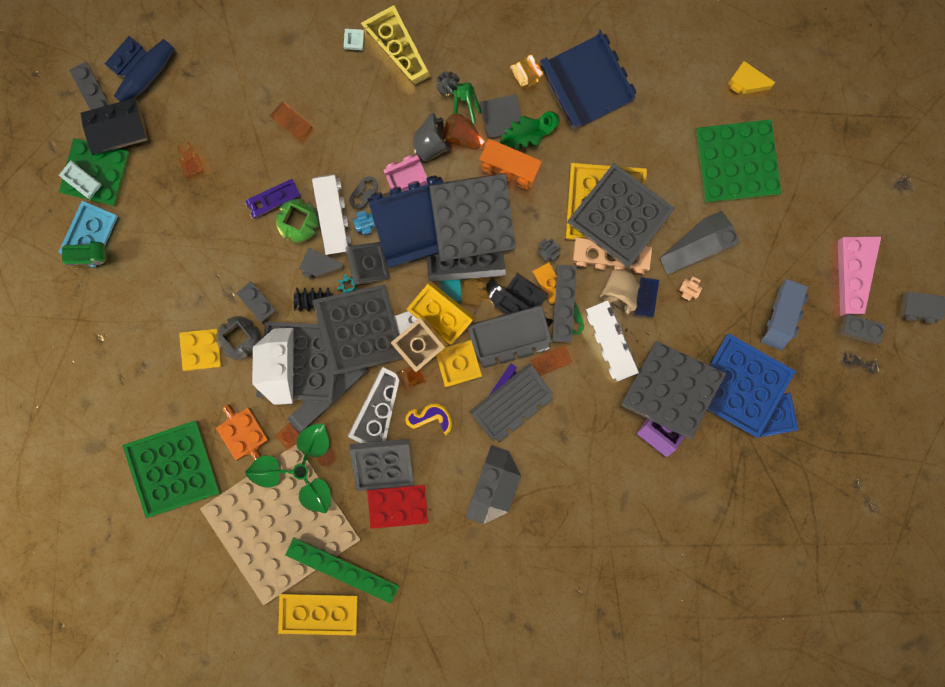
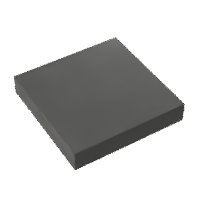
[480,94,521,139]
[346,242,390,285]

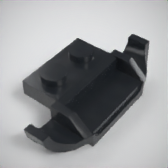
[486,272,553,328]

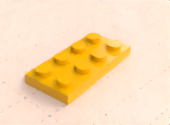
[278,594,358,635]

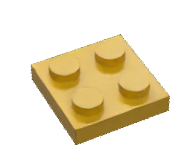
[179,329,222,371]
[436,340,482,388]

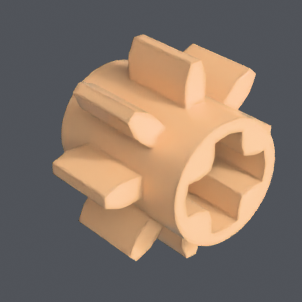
[679,276,703,300]

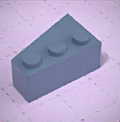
[760,279,809,350]

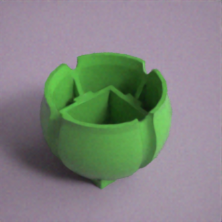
[276,199,319,243]

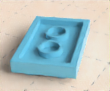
[58,201,118,268]

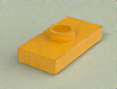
[532,262,557,305]

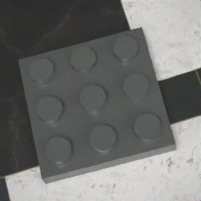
[350,439,414,491]

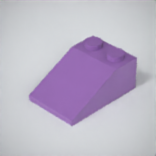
[636,419,685,457]

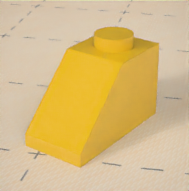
[728,61,775,94]

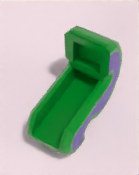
[62,241,106,266]

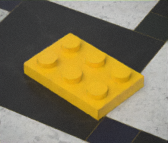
[406,281,475,345]

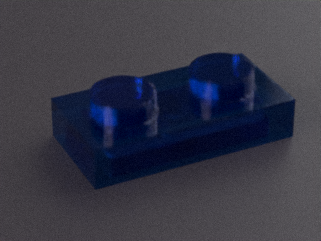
[634,277,659,318]

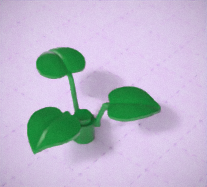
[245,424,331,513]

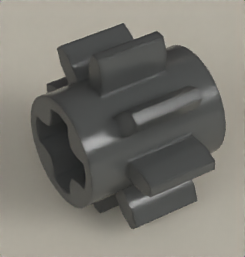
[436,71,460,95]
[537,238,561,262]

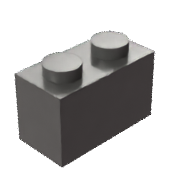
[236,281,278,324]
[900,292,945,324]
[838,314,886,345]

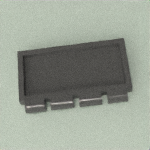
[468,304,552,368]
[470,363,553,443]

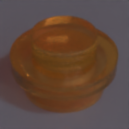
[316,448,335,466]

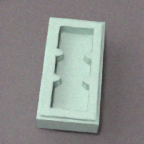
[59,160,101,200]

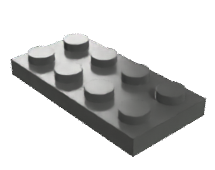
[427,251,506,282]

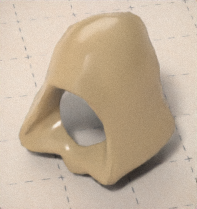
[600,270,640,315]

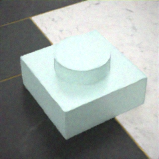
[344,29,364,50]

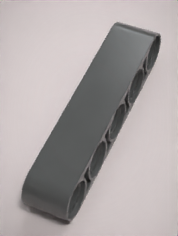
[287,368,369,434]

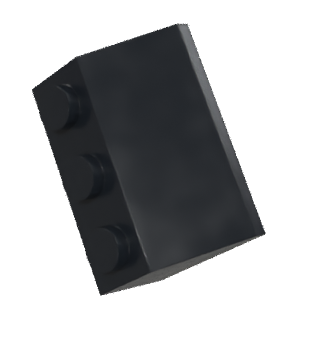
[81,98,148,155]

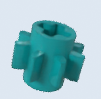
[337,274,359,293]

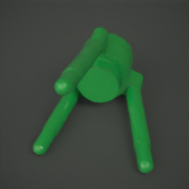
[452,82,481,128]

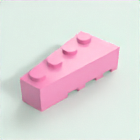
[838,237,881,316]

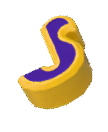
[405,404,453,436]

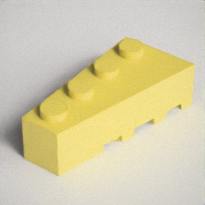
[361,5,431,85]

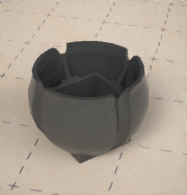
[216,316,260,360]

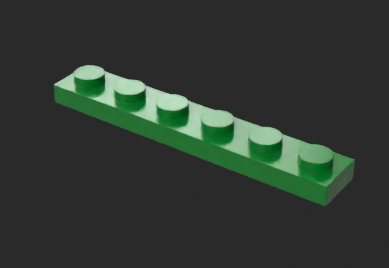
[285,537,399,604]

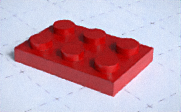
[367,485,428,529]

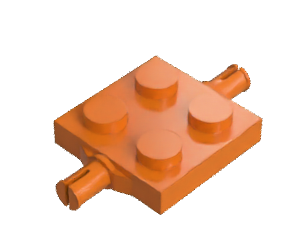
[216,404,269,461]

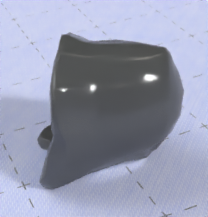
[413,113,452,161]

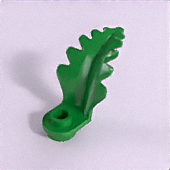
[500,111,560,150]

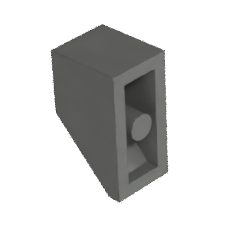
[299,248,345,279]

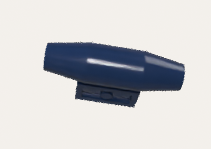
[105,36,175,102]

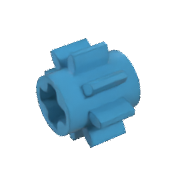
[353,210,375,235]

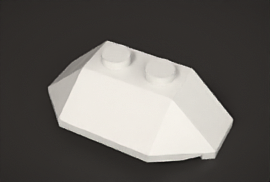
[252,328,294,405]

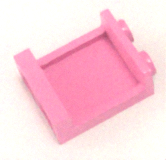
[383,155,428,188]

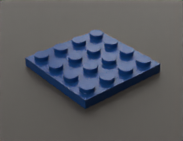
[708,333,796,438]

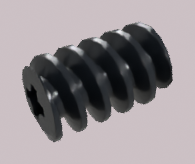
[294,288,333,312]

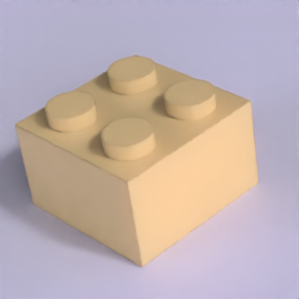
[391,316,448,372]

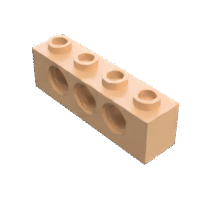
[572,238,652,274]

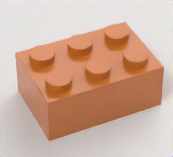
[479,139,542,190]

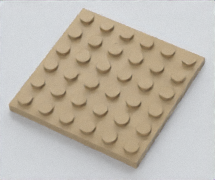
[200,444,361,606]

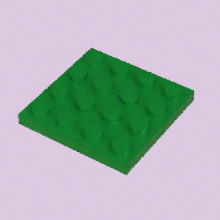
[696,119,782,203]
[122,420,220,518]

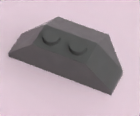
[465,445,521,524]

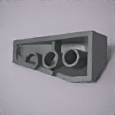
[660,211,740,275]

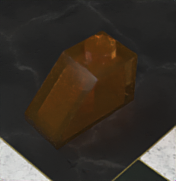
[443,114,485,150]

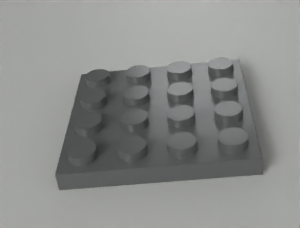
[567,163,675,269]
[429,172,516,261]
[312,284,404,376]
[256,322,336,402]
[621,341,726,440]

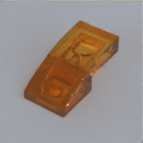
[270,102,313,142]

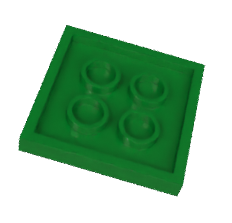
[59,138,130,207]

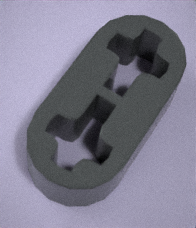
[349,177,378,210]

